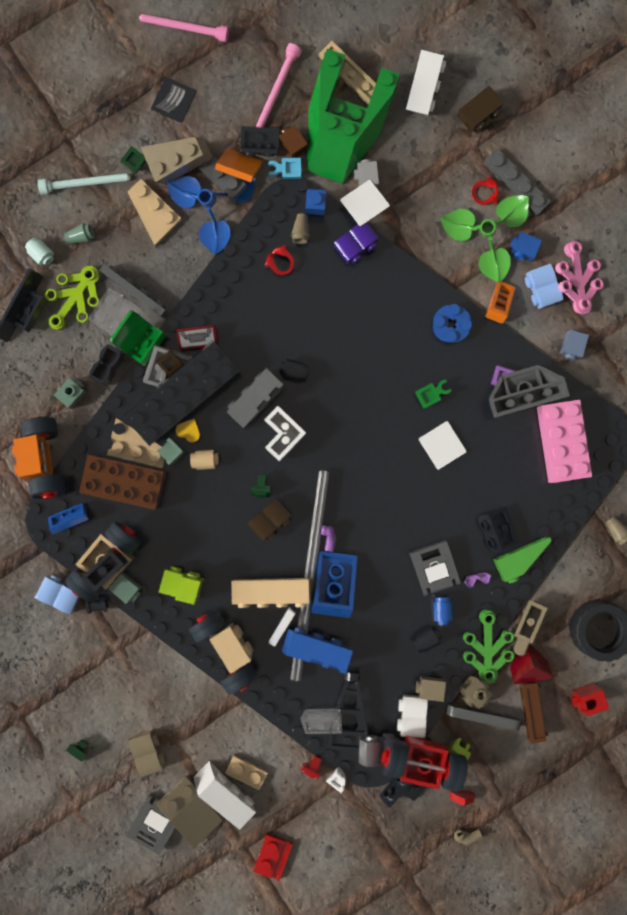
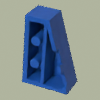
[282,627,353,674]

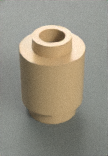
[190,449,219,470]

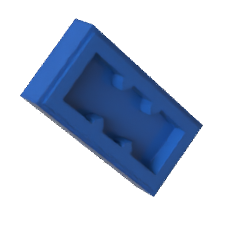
[48,502,89,534]

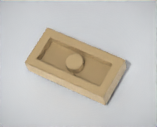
[225,754,268,790]

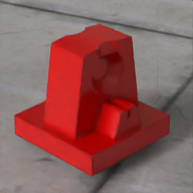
[300,756,322,779]

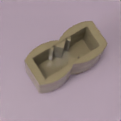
[128,730,166,778]

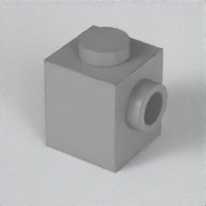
[354,159,379,189]

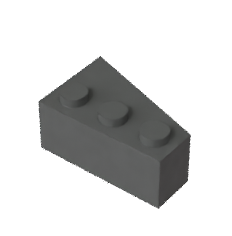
[227,368,284,429]

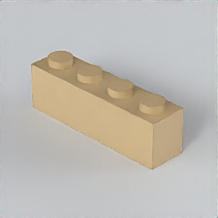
[231,578,312,608]

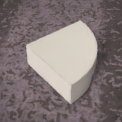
[326,767,346,793]

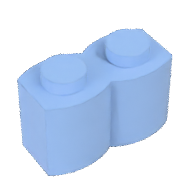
[525,264,563,309]
[35,574,79,614]

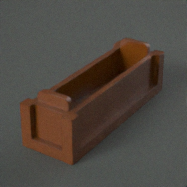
[519,681,549,744]

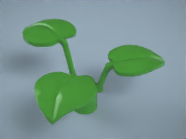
[441,195,529,283]

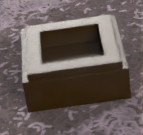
[156,349,184,377]

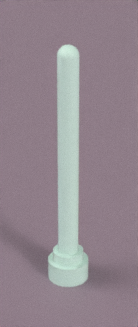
[38,173,131,195]

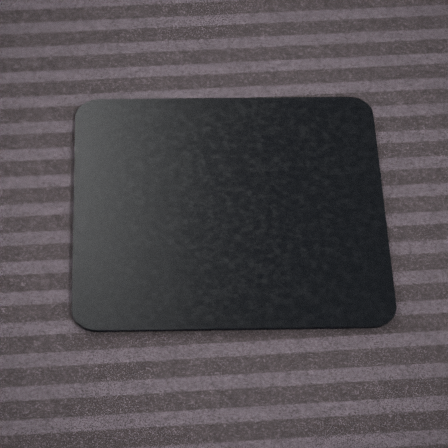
[26,178,627,788]

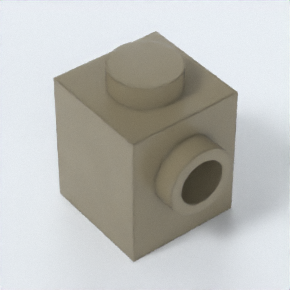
[416,676,446,702]

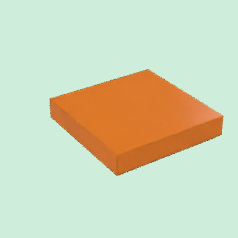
[215,148,263,182]

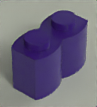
[334,222,379,264]

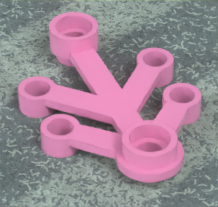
[555,241,604,314]

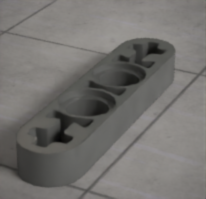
[446,704,522,730]

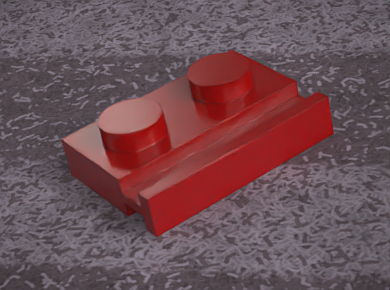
[253,833,293,881]

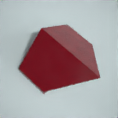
[510,644,553,684]

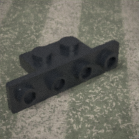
[0,268,47,342]
[379,737,433,808]

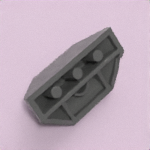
[489,365,570,418]

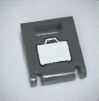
[409,540,461,596]
[126,793,175,855]

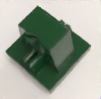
[251,475,271,498]

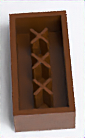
[79,455,167,510]

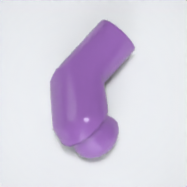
[321,525,336,552]

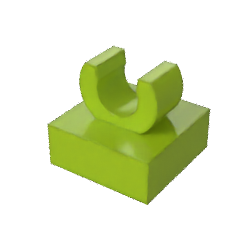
[447,738,471,760]

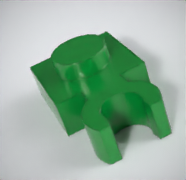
[415,380,452,409]

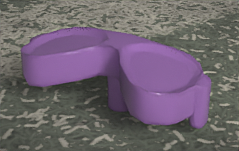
[464,572,491,588]

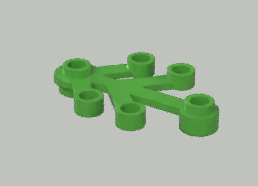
[463,609,514,684]

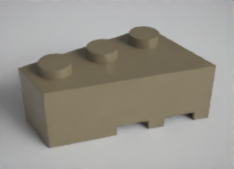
[141,137,212,185]

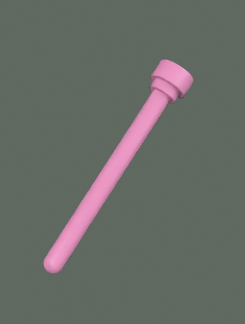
[139,14,229,42]
[256,43,302,127]

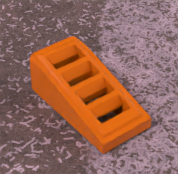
[485,281,516,324]

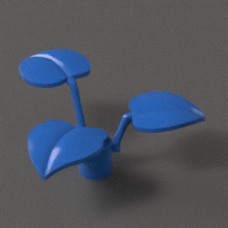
[167,176,256,254]

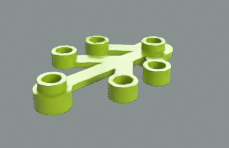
[45,266,100,330]

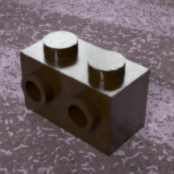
[457,86,504,133]

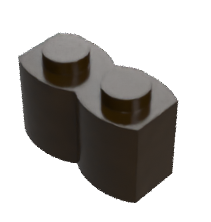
[247,497,292,541]

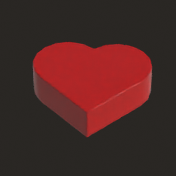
[449,790,475,806]

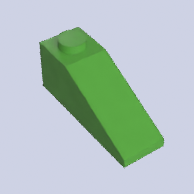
[493,537,551,583]

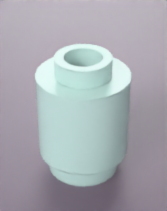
[25,237,54,266]

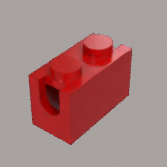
[571,683,609,716]

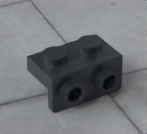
[240,126,280,157]

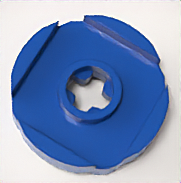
[433,304,472,343]

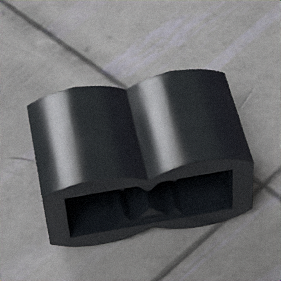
[89,344,124,386]

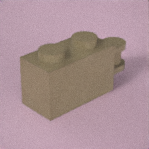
[514,600,550,656]

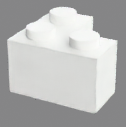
[265,406,306,461]

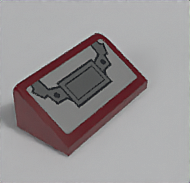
[176,325,218,351]

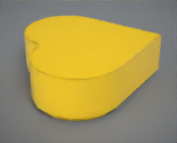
[175,419,200,443]

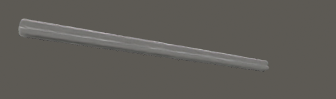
[291,470,329,681]

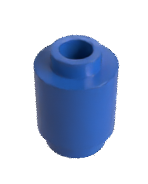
[433,597,454,625]

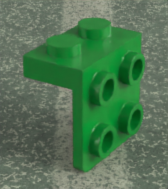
[110,310,166,366]

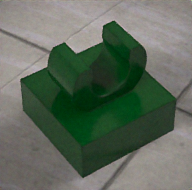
[120,146,146,174]
[66,739,88,762]

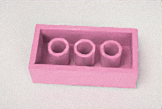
[537,400,592,483]

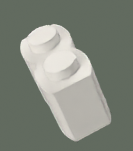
[397,695,428,738]

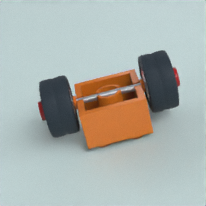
[12,416,66,500]

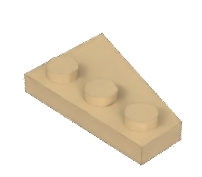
[128,179,182,247]
[107,418,165,468]

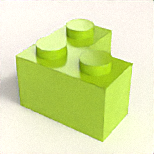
[159,566,204,605]

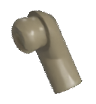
[454,829,483,846]

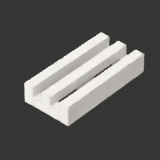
[268,607,296,647]

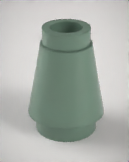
[64,223,95,244]

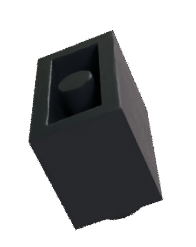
[81,547,129,592]

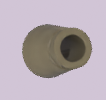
[291,213,310,244]
[605,516,627,545]

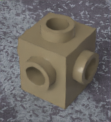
[458,675,492,709]

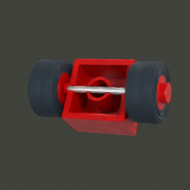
[382,736,467,791]

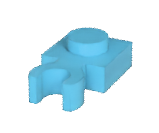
[269,158,301,179]

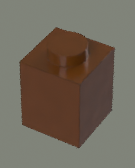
[279,125,308,158]

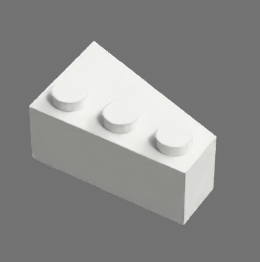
[406,50,446,115]
[193,761,256,830]

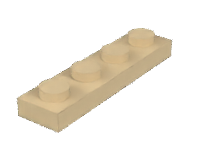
[319,41,376,105]

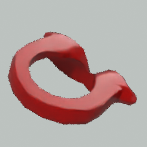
[472,176,500,205]
[265,245,295,276]

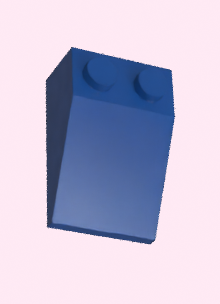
[311,551,357,618]

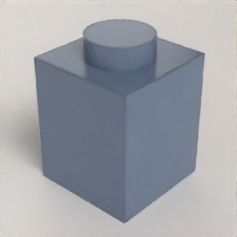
[560,330,589,361]

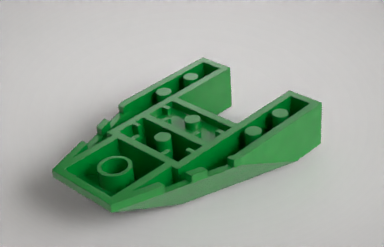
[307,49,400,184]

